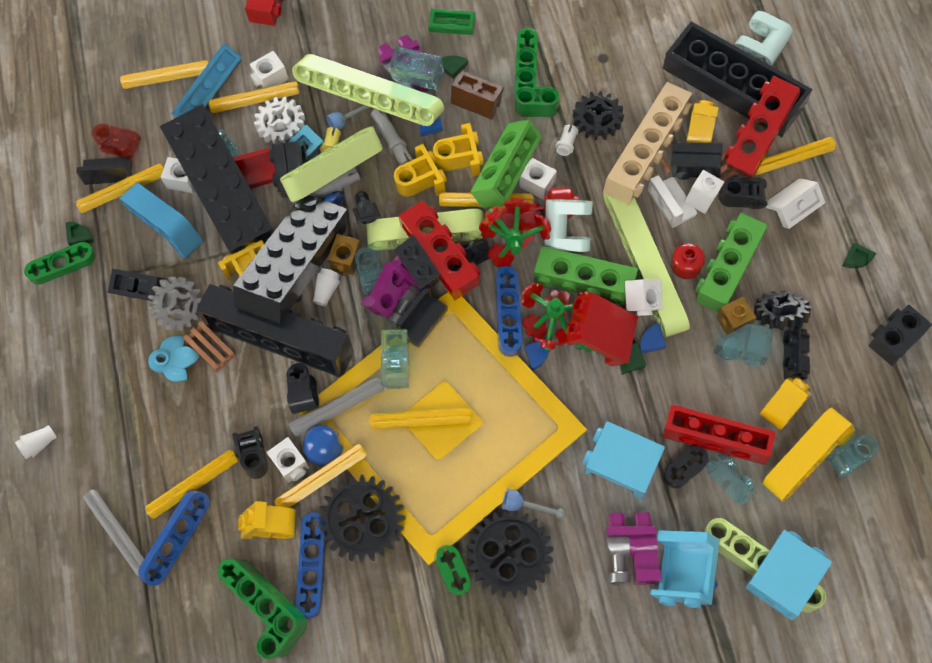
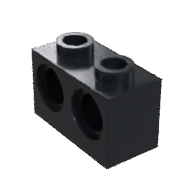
[107,269,168,301]
[868,304,932,366]

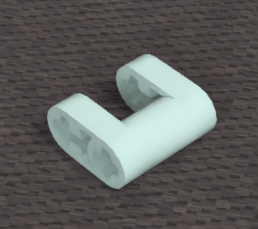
[734,11,793,66]
[544,199,593,252]

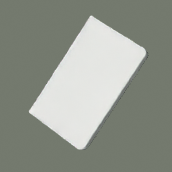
[648,175,697,228]
[766,178,826,229]

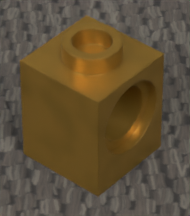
[327,234,363,276]
[717,297,756,339]

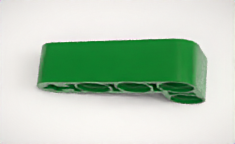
[515,28,559,117]
[218,559,307,659]

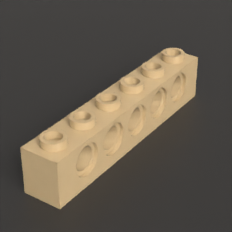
[603,82,693,205]

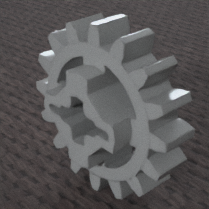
[148,277,202,330]

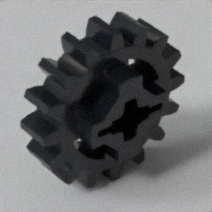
[573,91,624,141]
[754,291,811,331]

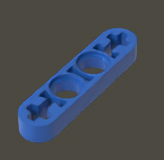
[495,266,522,357]
[138,490,209,586]
[296,512,327,619]

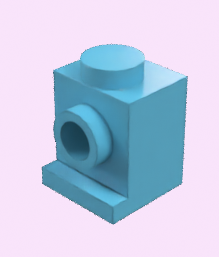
[289,124,324,161]

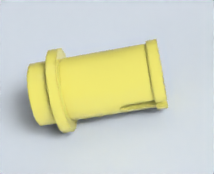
[320,127,341,153]

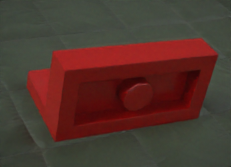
[233,148,275,189]

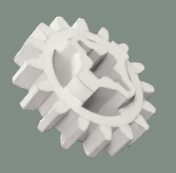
[254,97,306,144]

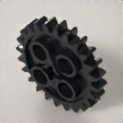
[318,475,406,563]
[466,510,554,599]

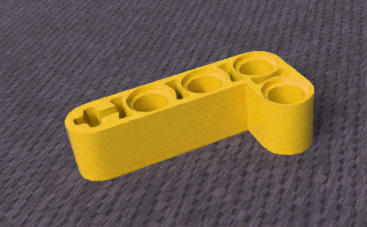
[762,408,855,502]

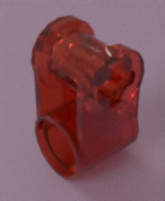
[92,123,141,160]

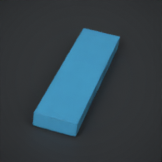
[171,43,242,117]

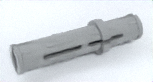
[371,109,413,166]
[293,167,361,205]

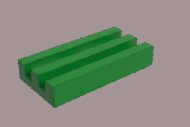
[428,9,476,35]

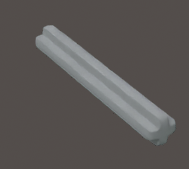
[289,377,384,436]
[83,489,144,575]

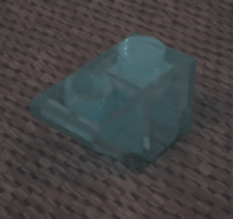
[714,323,774,366]

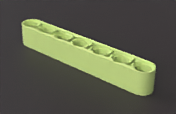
[292,54,444,126]
[603,193,690,338]

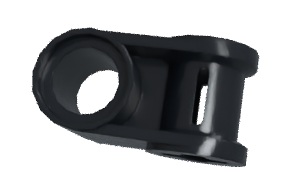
[719,177,768,209]
[286,363,319,414]
[232,426,268,479]

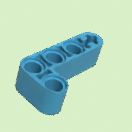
[119,183,203,259]

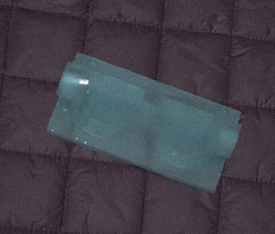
[705,454,757,506]

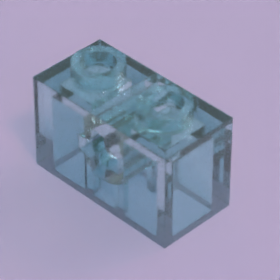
[389,46,444,90]
[381,330,409,389]

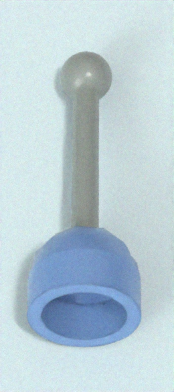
[326,105,370,132]
[502,488,566,519]

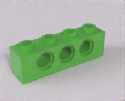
[470,119,542,208]
[695,213,768,313]
[534,246,638,305]

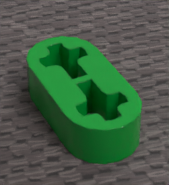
[434,545,471,595]

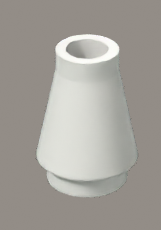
[313,268,340,307]
[15,425,57,459]

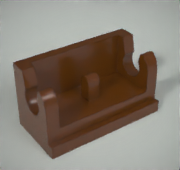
[450,71,504,120]

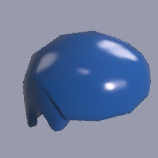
[303,425,343,467]

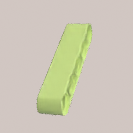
[280,126,383,202]
[366,209,484,251]
[704,518,826,613]

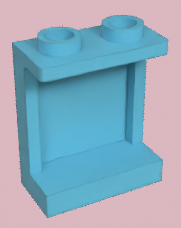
[582,421,665,500]
[650,530,720,608]
[745,530,832,620]

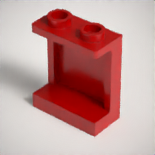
[566,292,638,367]

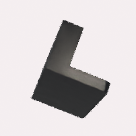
[76,157,132,185]
[396,286,448,348]

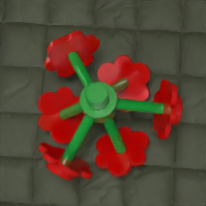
[479,198,551,267]
[521,282,588,351]

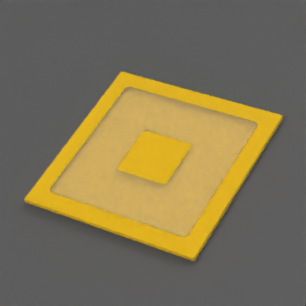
[300,292,587,566]

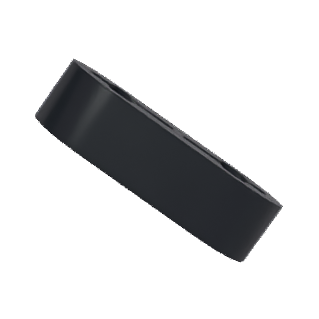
[664,446,709,489]

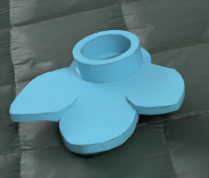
[148,335,199,382]

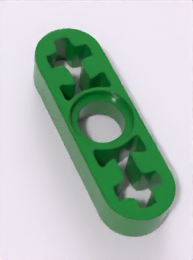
[24,242,96,285]

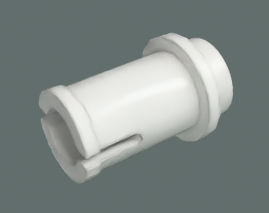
[555,125,578,156]

